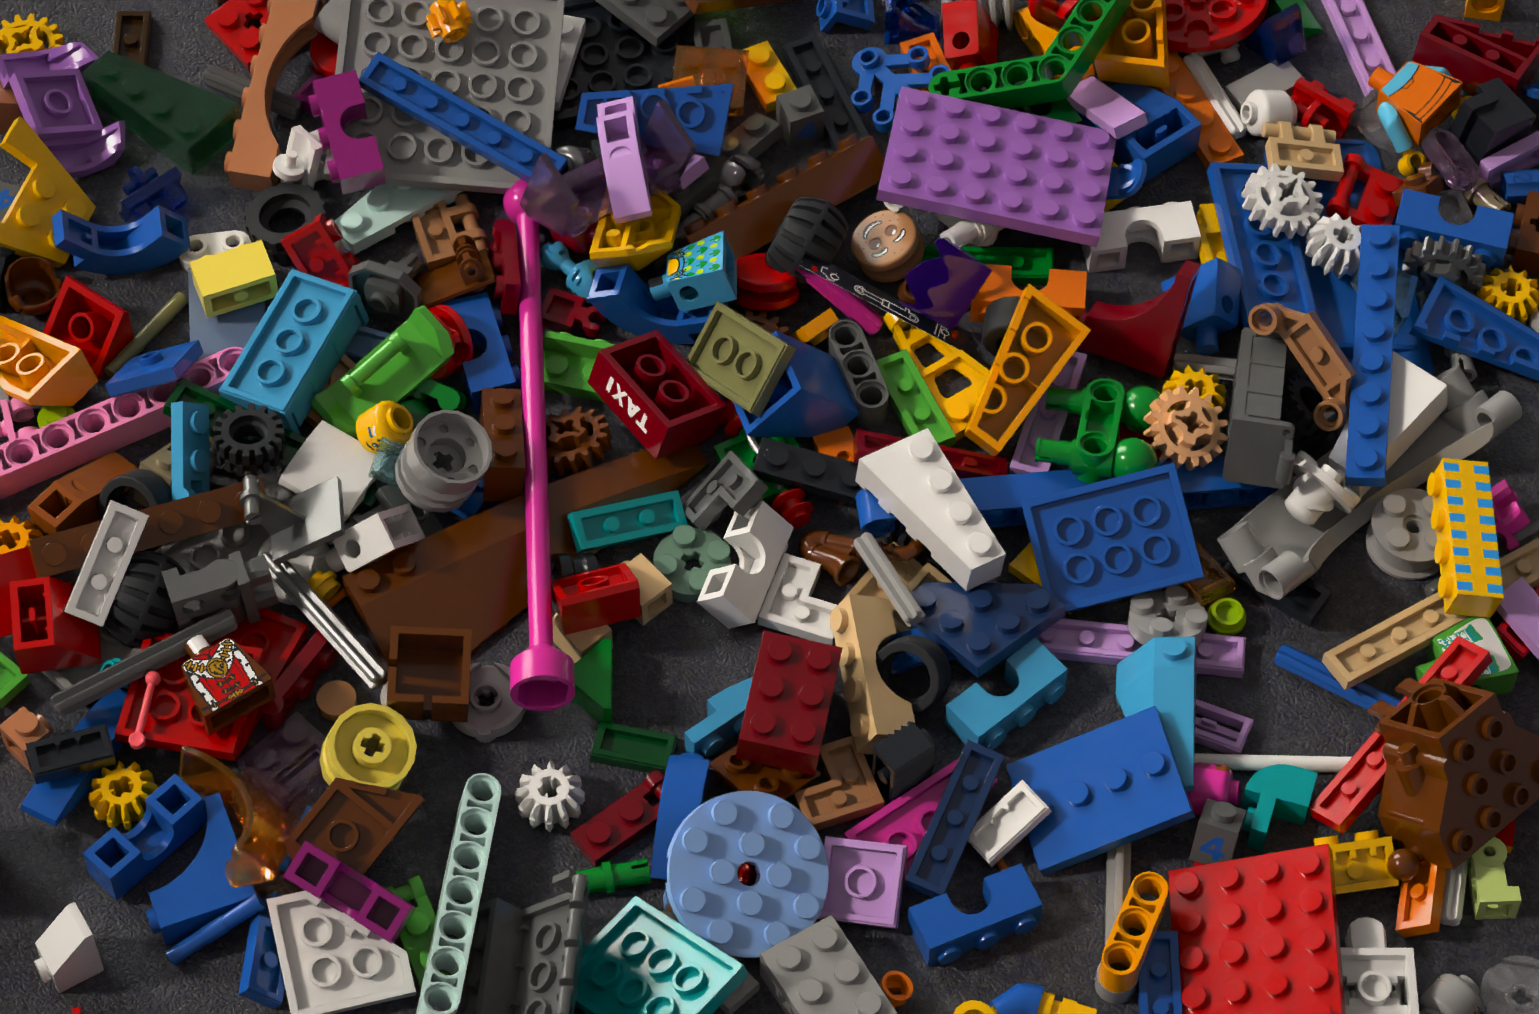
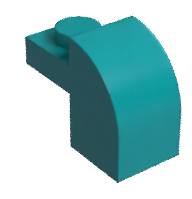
[1240,764,1318,851]

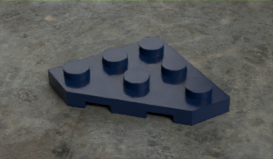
[897,582,1065,678]

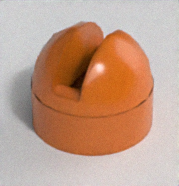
[878,971,913,1008]

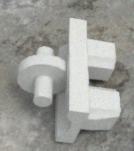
[272,125,327,189]

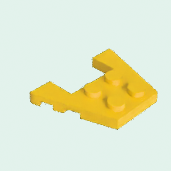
[0,116,96,268]

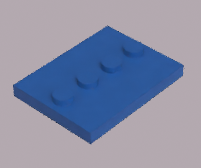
[1021,463,1204,613]
[1006,706,1196,876]

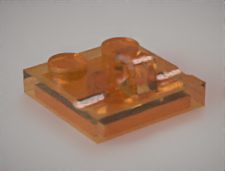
[673,45,749,117]

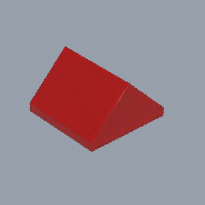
[43,276,134,379]
[551,563,641,635]

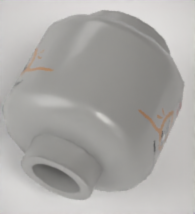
[1419,974,1482,1014]

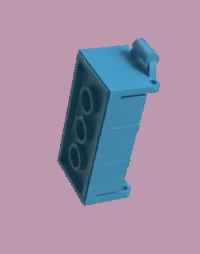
[219,269,369,435]

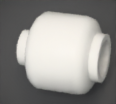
[1240,89,1297,137]

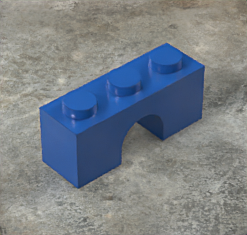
[1395,188,1514,270]
[443,292,522,414]
[83,774,207,901]
[907,863,1043,967]

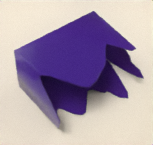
[899,238,992,331]

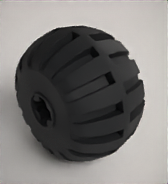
[765,197,848,289]
[104,551,187,648]

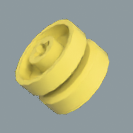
[319,703,417,791]

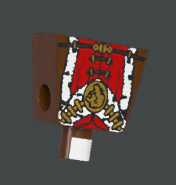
[181,634,276,736]

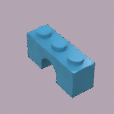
[945,637,1068,750]

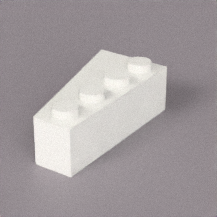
[855,428,1006,591]

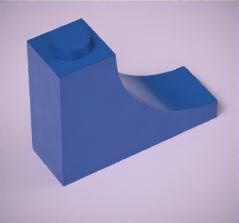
[145,793,256,946]

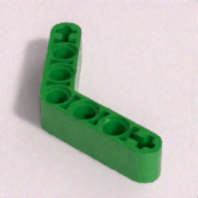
[928,0,1132,109]

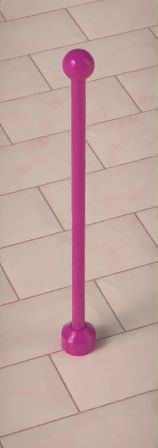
[503,179,575,711]

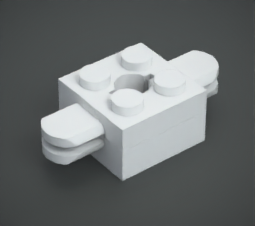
[1340,917,1419,1014]

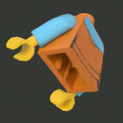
[1368,61,1472,177]

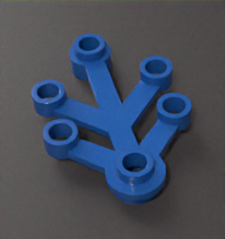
[851,46,950,132]

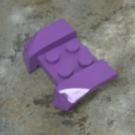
[0,42,125,178]

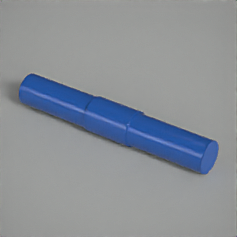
[166,894,265,965]

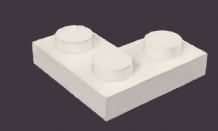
[758,553,837,645]

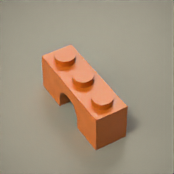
[970,264,1087,324]

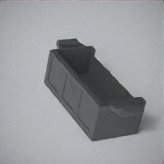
[1222,327,1301,489]

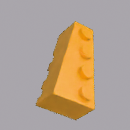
[1093,0,1170,88]
[964,284,1091,456]

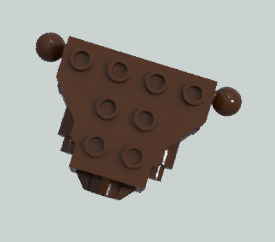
[1367,678,1539,881]

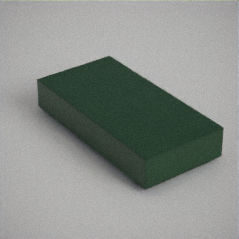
[590,721,678,775]

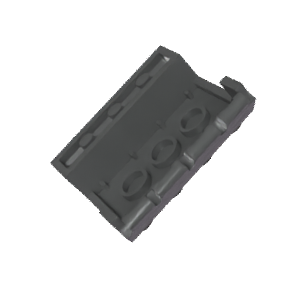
[456,870,589,1014]

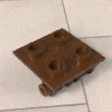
[416,235,496,308]
[709,745,821,800]

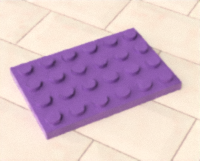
[876,86,1116,247]

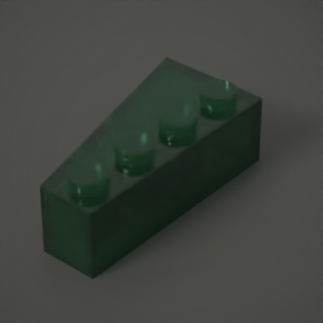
[82,51,241,175]

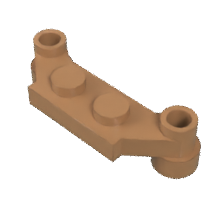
[1248,303,1357,431]

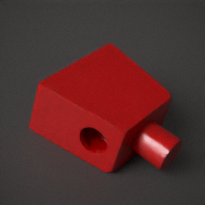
[942,0,999,92]

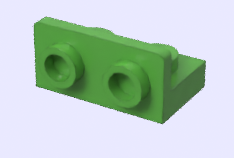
[543,331,615,402]

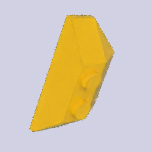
[589,180,681,271]

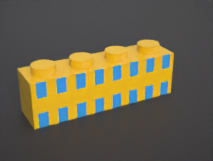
[1427,458,1504,618]

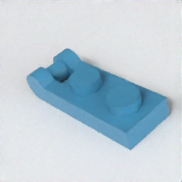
[171,401,210,501]

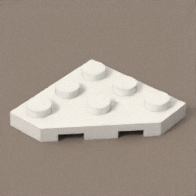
[266,890,416,1014]

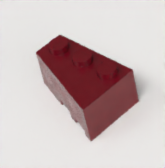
[1412,14,1539,97]

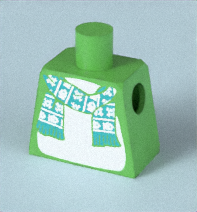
[1414,616,1519,695]

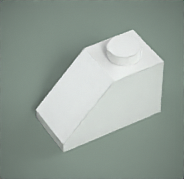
[34,902,104,993]

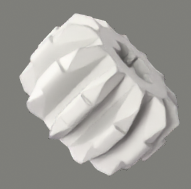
[1305,213,1362,279]
[515,760,585,833]

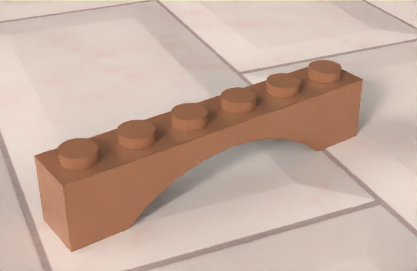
[224,0,326,192]

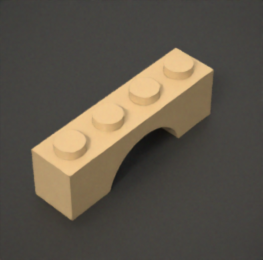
[830,594,915,755]

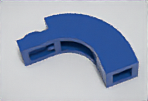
[52,205,191,275]
[587,264,728,344]
[650,752,713,880]

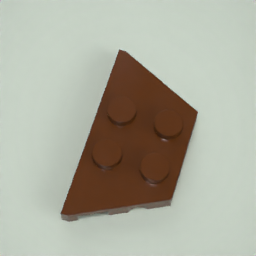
[284,777,425,910]

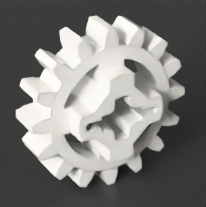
[1241,163,1324,239]

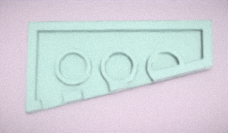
[335,184,463,254]

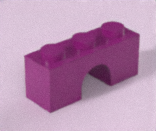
[308,70,386,194]
[283,841,417,943]

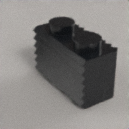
[872,721,936,805]

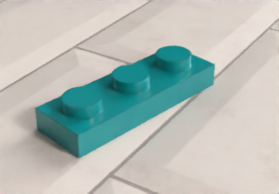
[567,490,688,553]

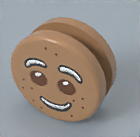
[851,210,925,283]

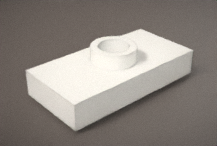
[968,780,1052,867]

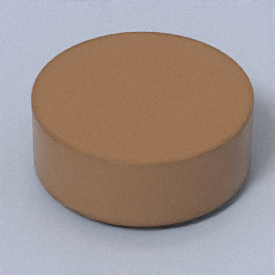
[316,680,358,722]

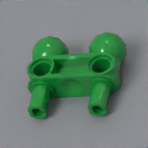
[1034,378,1161,484]

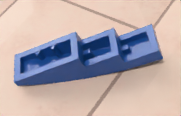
[21,688,127,827]

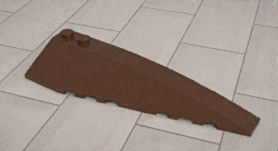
[342,444,709,671]

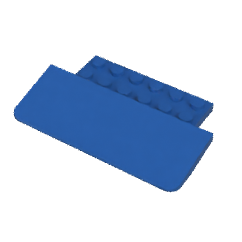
[1207,139,1434,375]

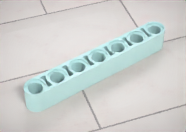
[416,773,501,1014]

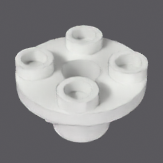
[1285,450,1361,525]

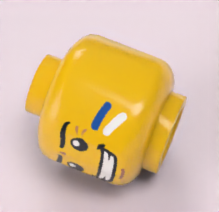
[356,400,413,456]

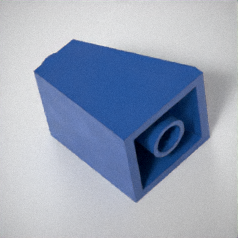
[733,331,859,437]

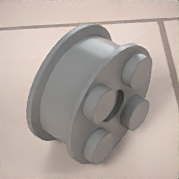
[1365,488,1440,581]

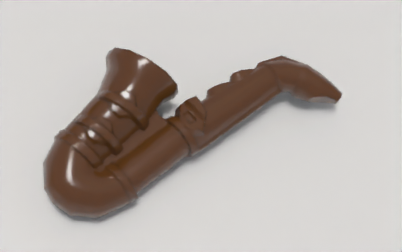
[798,530,925,586]

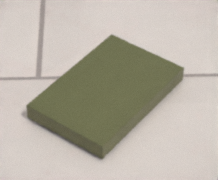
[686,301,796,417]

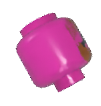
[1187,762,1241,815]

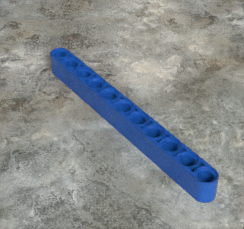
[855,456,1277,538]

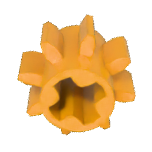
[425,0,473,43]

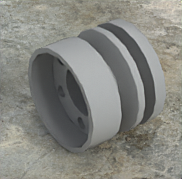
[395,410,493,513]

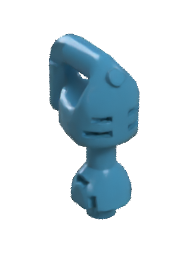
[540,241,597,304]

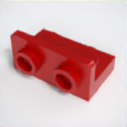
[281,213,360,288]

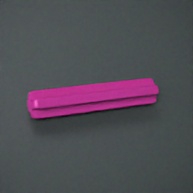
[796,268,884,336]

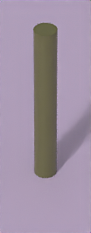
[104,292,189,378]

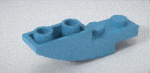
[684,677,753,757]

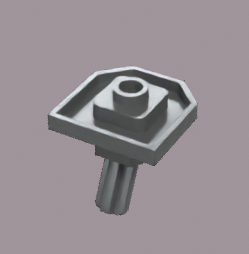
[348,253,423,325]

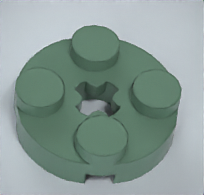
[653,525,731,603]

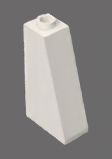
[1329,351,1448,498]

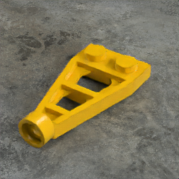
[883,312,990,441]

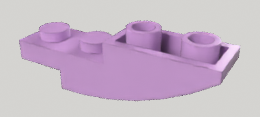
[596,96,653,224]

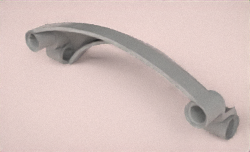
[1217,365,1522,600]

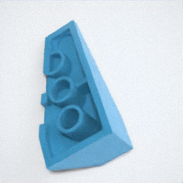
[1116,637,1197,791]

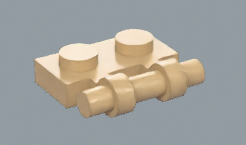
[1261,120,1344,182]

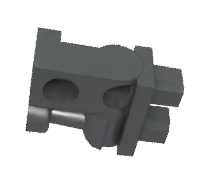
[161,550,279,631]

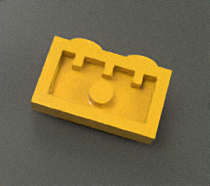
[1314,830,1399,894]

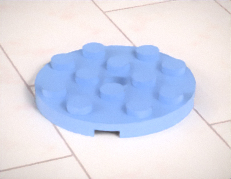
[665,791,829,958]

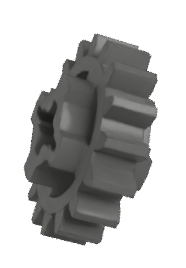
[1402,236,1486,295]

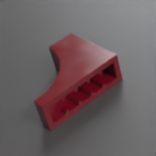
[1078,260,1201,378]

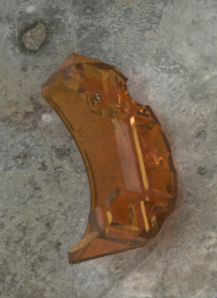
[179,746,289,888]

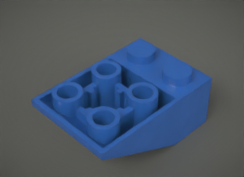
[1075,83,1202,184]

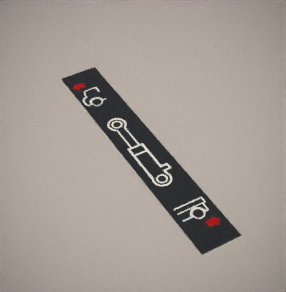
[800,254,971,353]

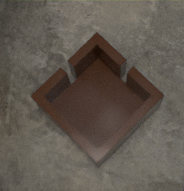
[387,625,472,722]

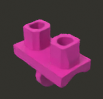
[1491,479,1531,551]

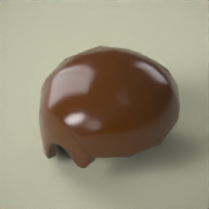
[4,256,62,316]

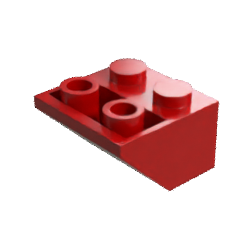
[9,576,102,674]

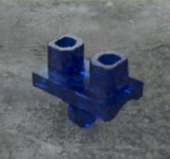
[119,166,188,222]

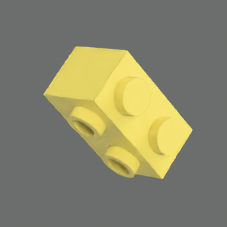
[189,240,278,319]

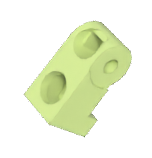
[1467,837,1522,920]

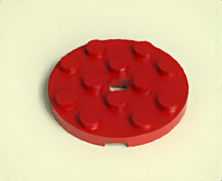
[1166,0,1269,53]

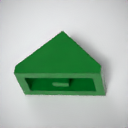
[573,638,613,723]

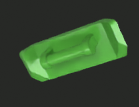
[311,305,455,439]

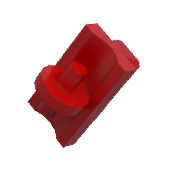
[1291,77,1357,139]

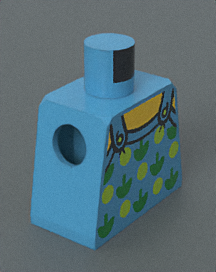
[648,231,737,312]

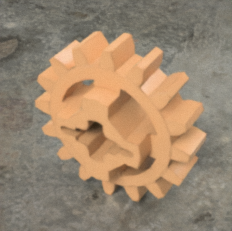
[1143,385,1228,471]

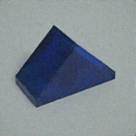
[884,0,940,45]
[1243,3,1306,67]

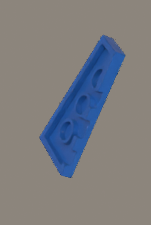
[575,83,735,157]
[1409,275,1539,381]

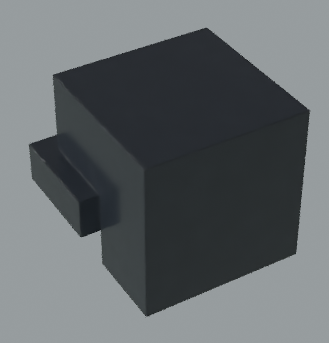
[1439,77,1536,174]

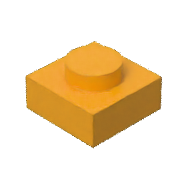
[790,308,839,346]

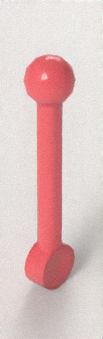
[128,671,161,750]

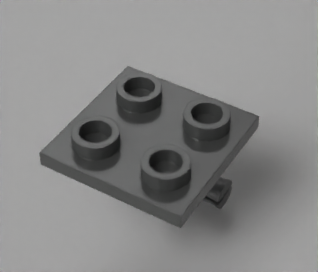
[240,475,345,566]

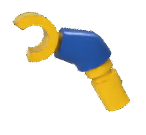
[953,983,1097,1014]

